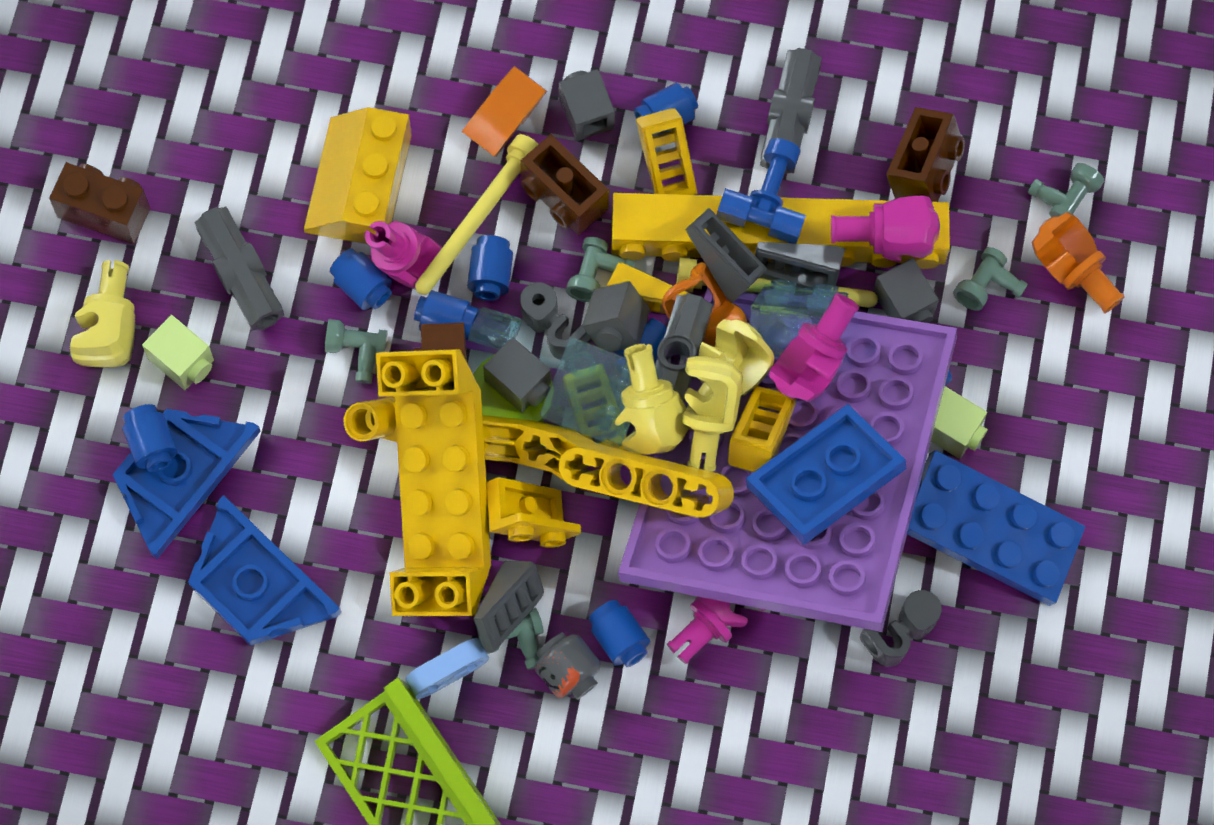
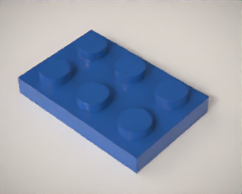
[746,404,906,545]

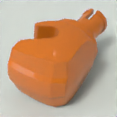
[1032,212,1125,314]

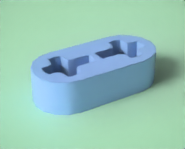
[405,638,489,699]

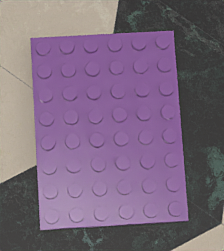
[618,287,957,632]

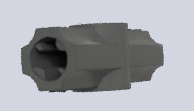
[760,48,822,174]
[194,207,284,331]
[655,293,713,403]

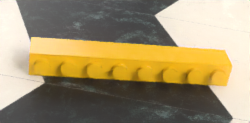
[611,193,950,269]

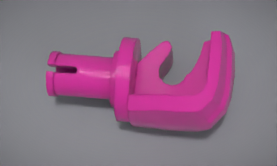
[831,196,940,262]
[365,221,442,290]
[769,293,860,402]
[667,596,765,664]

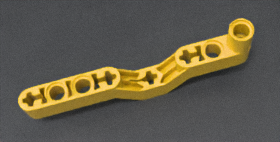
[344,396,734,518]

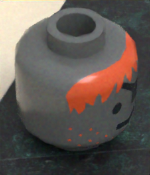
[535,632,601,700]

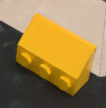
[304,107,412,244]

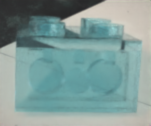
[750,280,848,357]
[540,338,632,448]

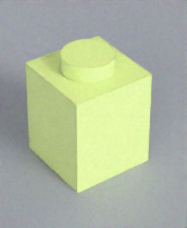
[142,315,214,390]
[931,386,988,459]

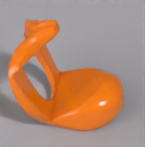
[662,262,747,347]

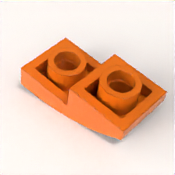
[461,66,547,157]

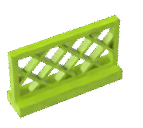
[314,678,502,825]

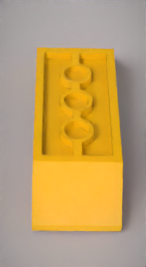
[376,349,491,616]

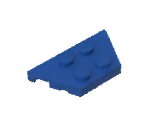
[112,409,261,559]
[188,495,342,646]

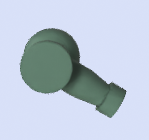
[1028,163,1105,217]
[566,237,635,302]
[953,247,1028,311]
[325,319,388,384]
[476,608,544,670]

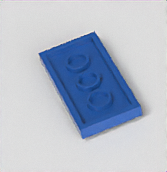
[907,450,1086,606]

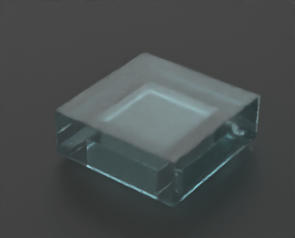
[468,307,522,350]

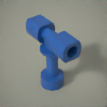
[717,138,806,244]

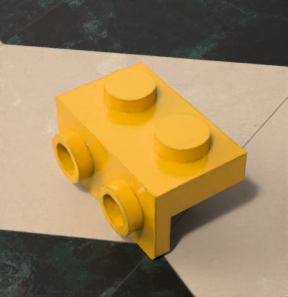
[486,477,581,548]

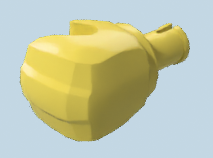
[70,260,135,368]
[686,319,775,410]
[615,344,690,455]
[682,356,742,472]

